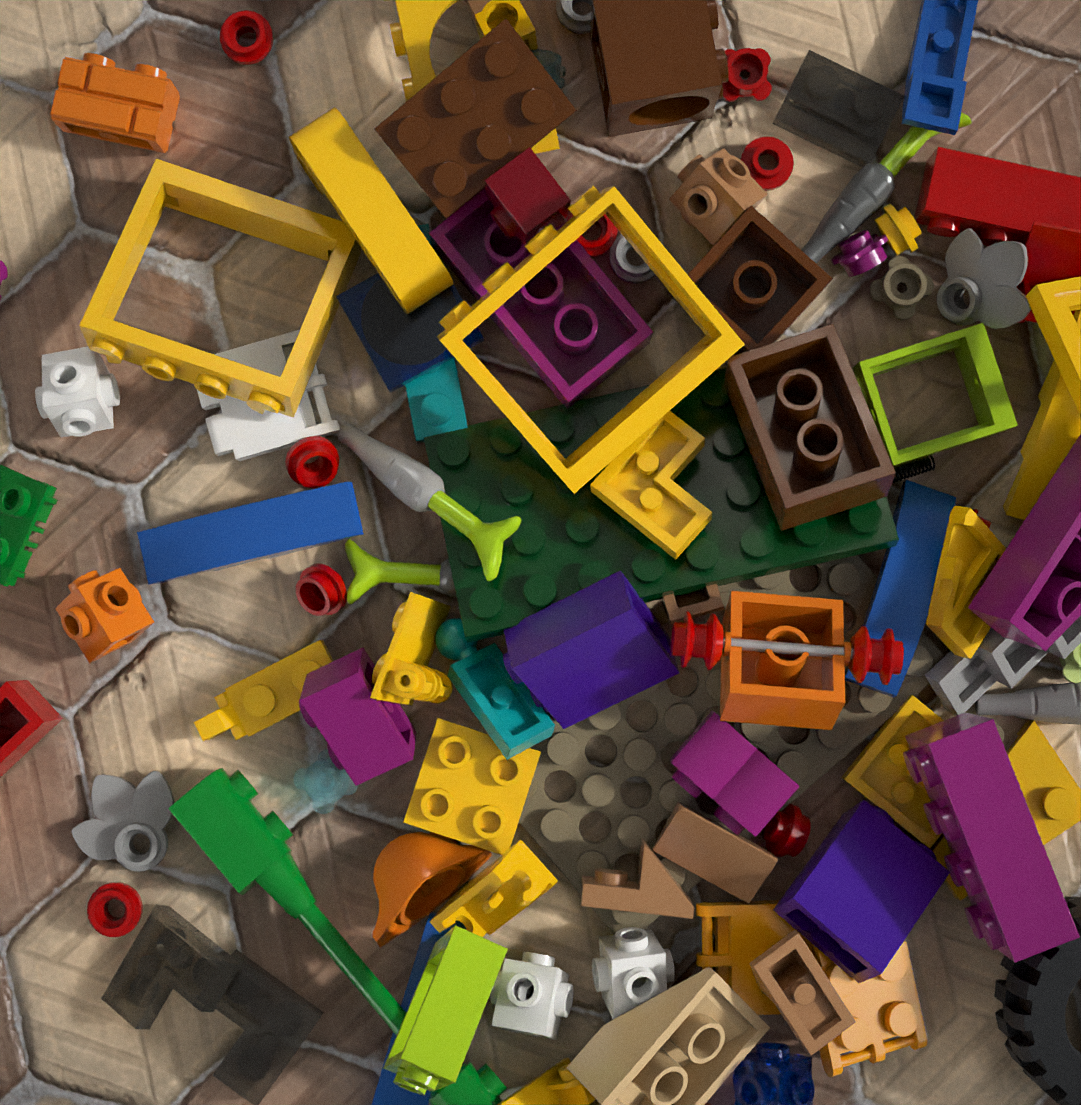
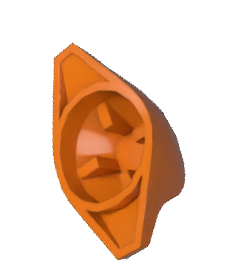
[373,832,492,948]

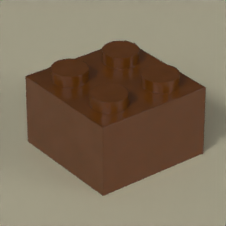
[672,205,833,355]

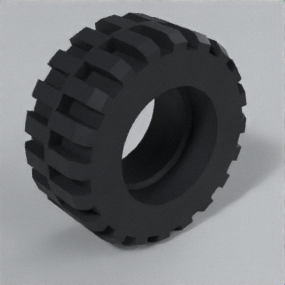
[994,898,1081,1105]

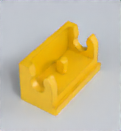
[429,840,558,937]

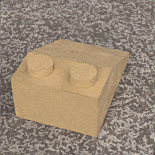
[566,967,770,1105]

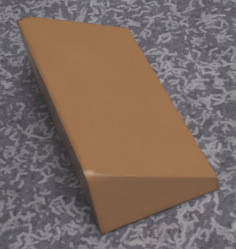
[652,802,778,904]

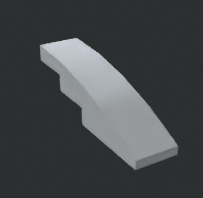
[925,616,1081,716]

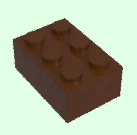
[374,18,577,218]
[724,324,896,531]

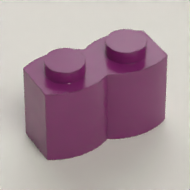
[669,710,799,837]

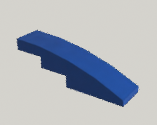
[137,482,364,585]

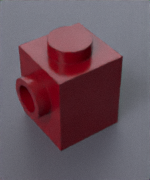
[485,147,571,245]

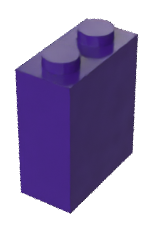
[503,570,680,729]
[773,800,950,983]

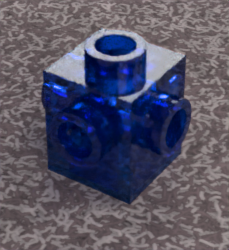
[733,1042,815,1105]

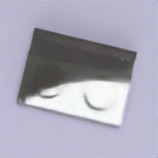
[773,50,904,168]

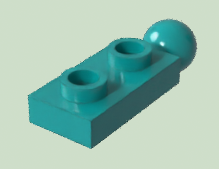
[435,618,555,760]

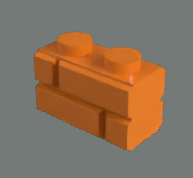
[50,53,180,154]

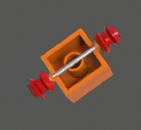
[671,591,904,730]

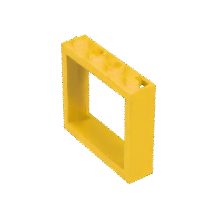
[79,159,361,418]
[437,186,745,494]

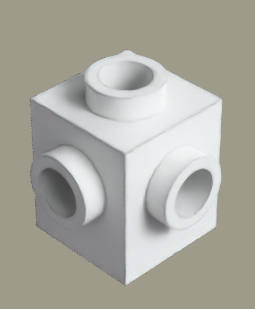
[35,347,120,438]
[592,927,674,1019]
[490,952,574,1040]

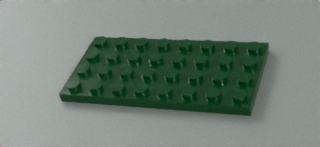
[424,368,899,643]

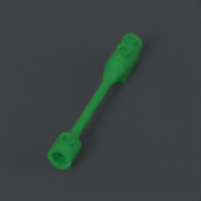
[168,768,508,1105]

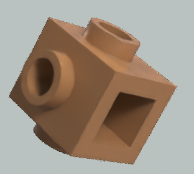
[669,148,768,245]

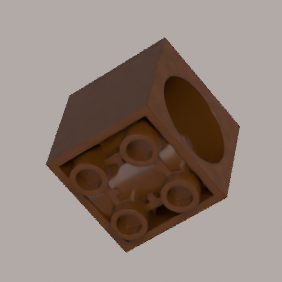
[590,0,729,137]

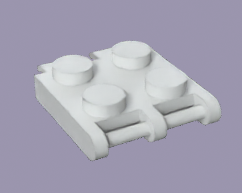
[197,330,340,461]

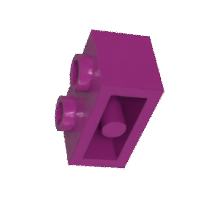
[299,647,417,786]

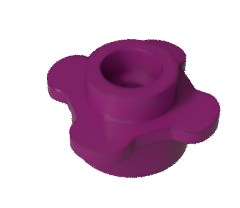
[831,230,888,277]

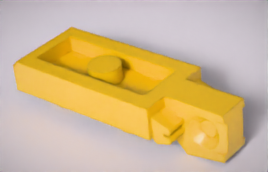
[194,640,333,742]

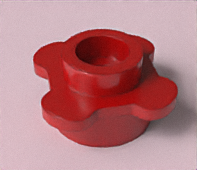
[722,48,772,102]

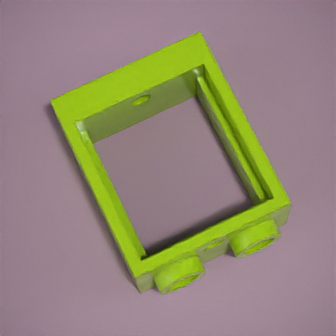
[852,323,1018,467]
[383,925,508,1096]

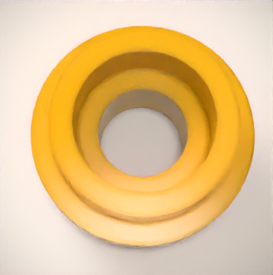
[874,204,922,256]

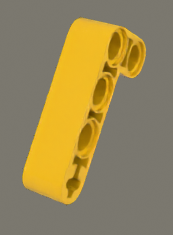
[289,107,454,315]

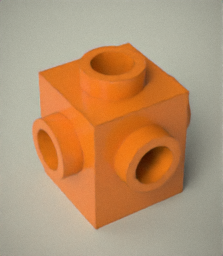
[55,568,154,664]

